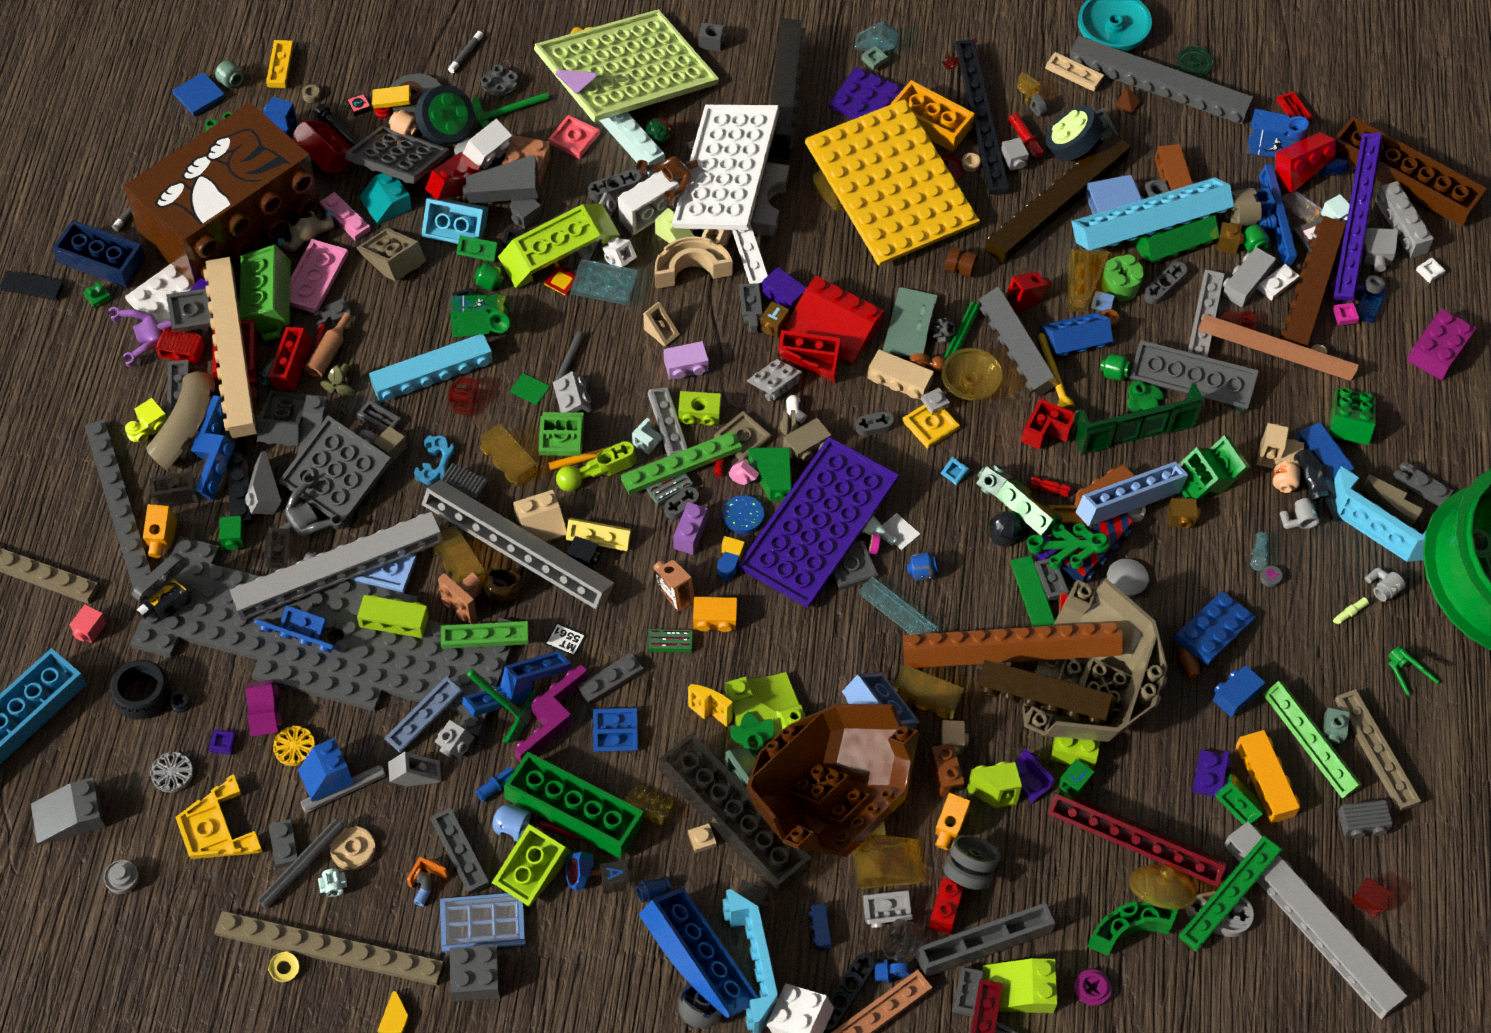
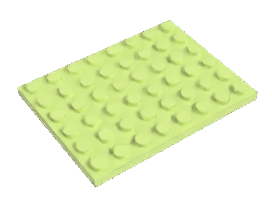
[534,9,719,122]

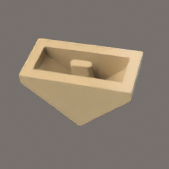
[643,302,680,346]

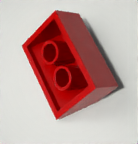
[291,119,353,173]

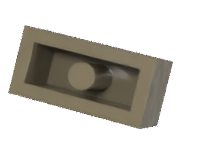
[783,418,831,465]

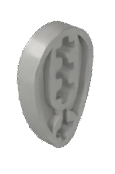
[1185,891,1254,937]

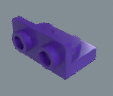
[1013,749,1055,804]
[1192,749,1232,798]

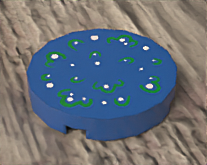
[723,495,764,534]

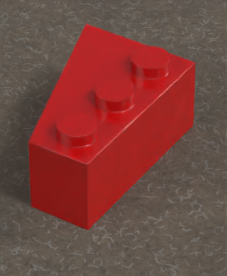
[1275,132,1336,194]
[425,152,482,200]
[778,330,842,383]

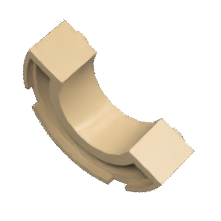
[655,236,733,289]

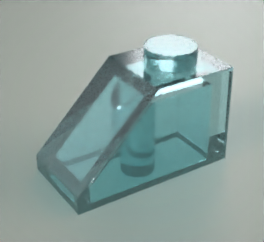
[854,20,898,53]

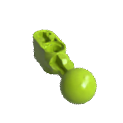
[556,441,637,492]

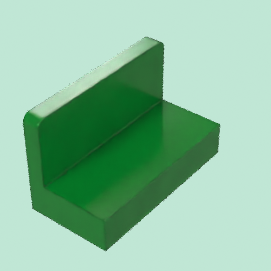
[1215,773,1263,825]

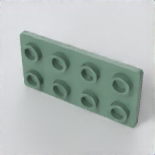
[883,287,937,358]

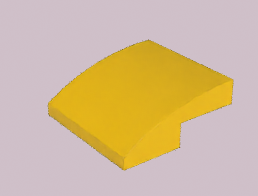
[688,684,733,727]

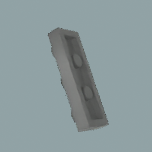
[577,653,643,705]

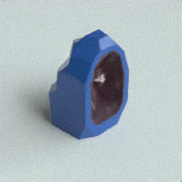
[565,852,594,891]

